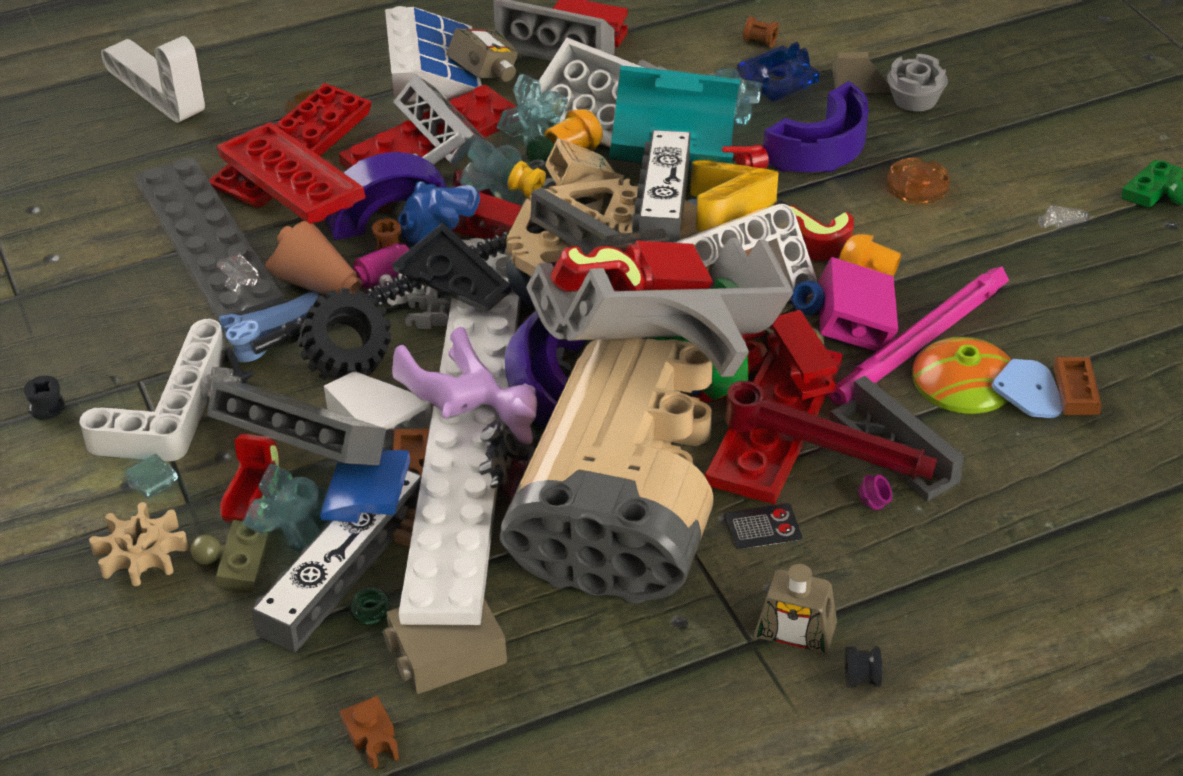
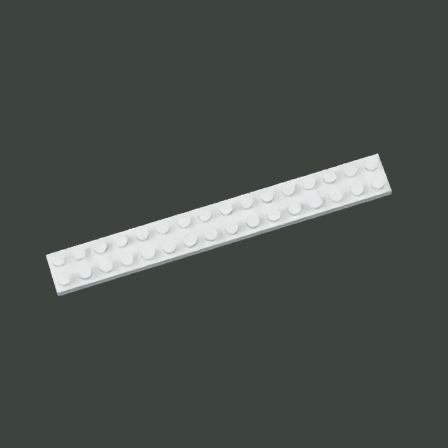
[399,238,521,625]

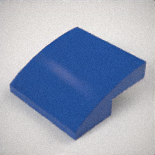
[320,450,410,523]

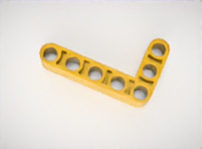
[690,160,779,232]

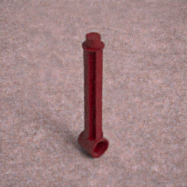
[724,381,938,481]

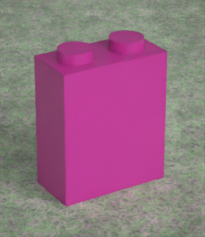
[818,257,898,352]

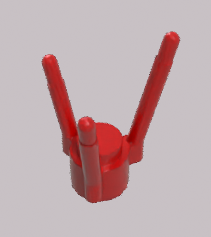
[721,144,769,169]

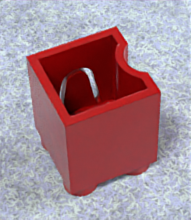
[625,241,713,291]

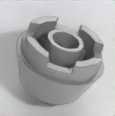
[887,54,948,111]

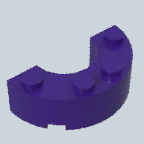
[763,81,869,172]
[325,152,448,241]
[505,311,587,430]

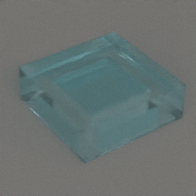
[125,454,178,499]

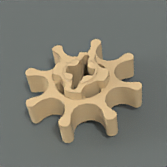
[89,502,189,586]

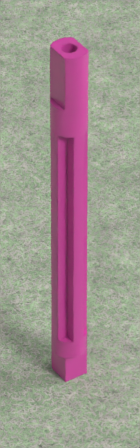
[828,266,1009,405]

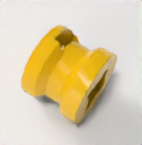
[508,161,546,199]

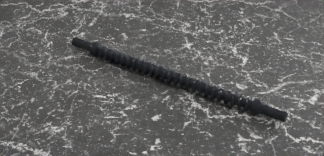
[250,223,547,355]

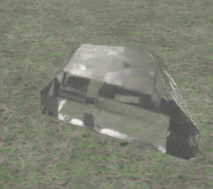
[216,254,261,291]

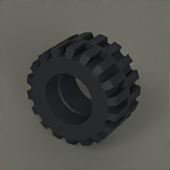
[298,288,392,381]

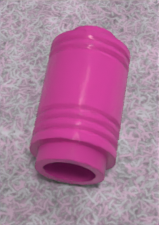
[352,243,410,290]

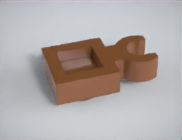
[393,428,430,475]
[339,696,399,769]

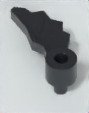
[224,346,254,384]

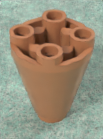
[265,221,362,296]

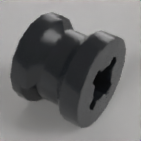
[24,375,65,420]
[844,646,882,688]

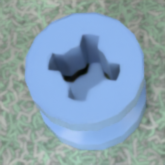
[226,321,267,363]

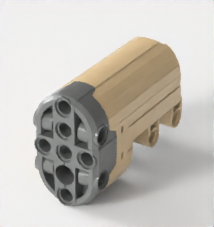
[499,338,714,604]

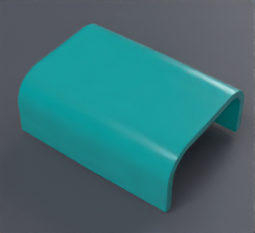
[609,65,740,169]

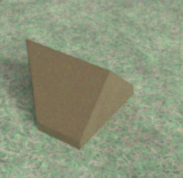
[832,52,891,93]

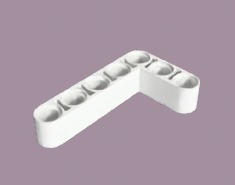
[101,36,205,123]
[674,204,817,301]
[80,319,226,461]

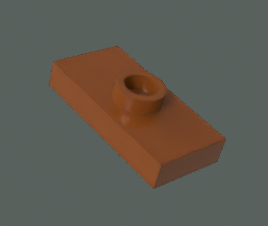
[1053,357,1102,415]

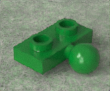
[1121,160,1183,208]

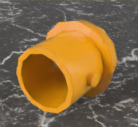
[544,109,603,153]
[839,234,902,277]

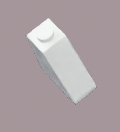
[324,371,432,450]

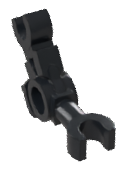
[479,421,538,488]

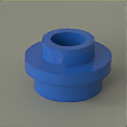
[791,280,825,315]

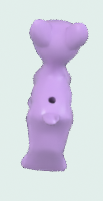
[392,327,537,445]

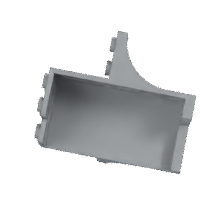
[526,238,794,377]

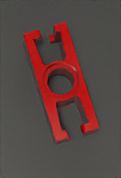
[552,0,628,48]
[451,186,522,240]
[767,310,837,400]

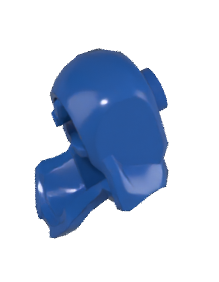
[398,181,480,247]

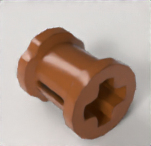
[743,16,779,48]
[372,218,401,251]

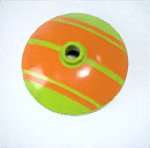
[912,337,1012,414]

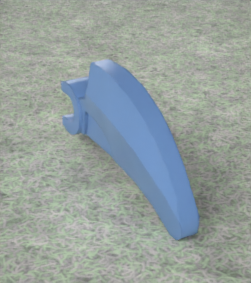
[219,291,319,339]

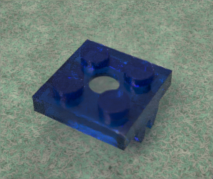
[737,42,820,101]

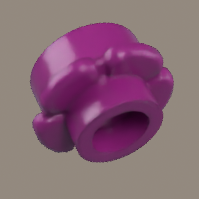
[858,475,892,510]

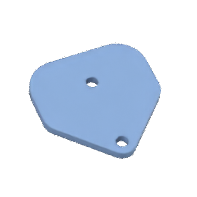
[991,359,1063,418]

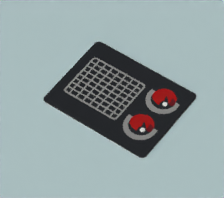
[725,503,802,549]

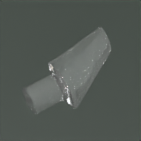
[1038,205,1090,228]

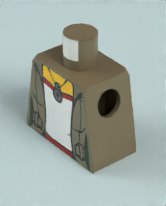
[446,28,518,82]
[754,564,837,654]

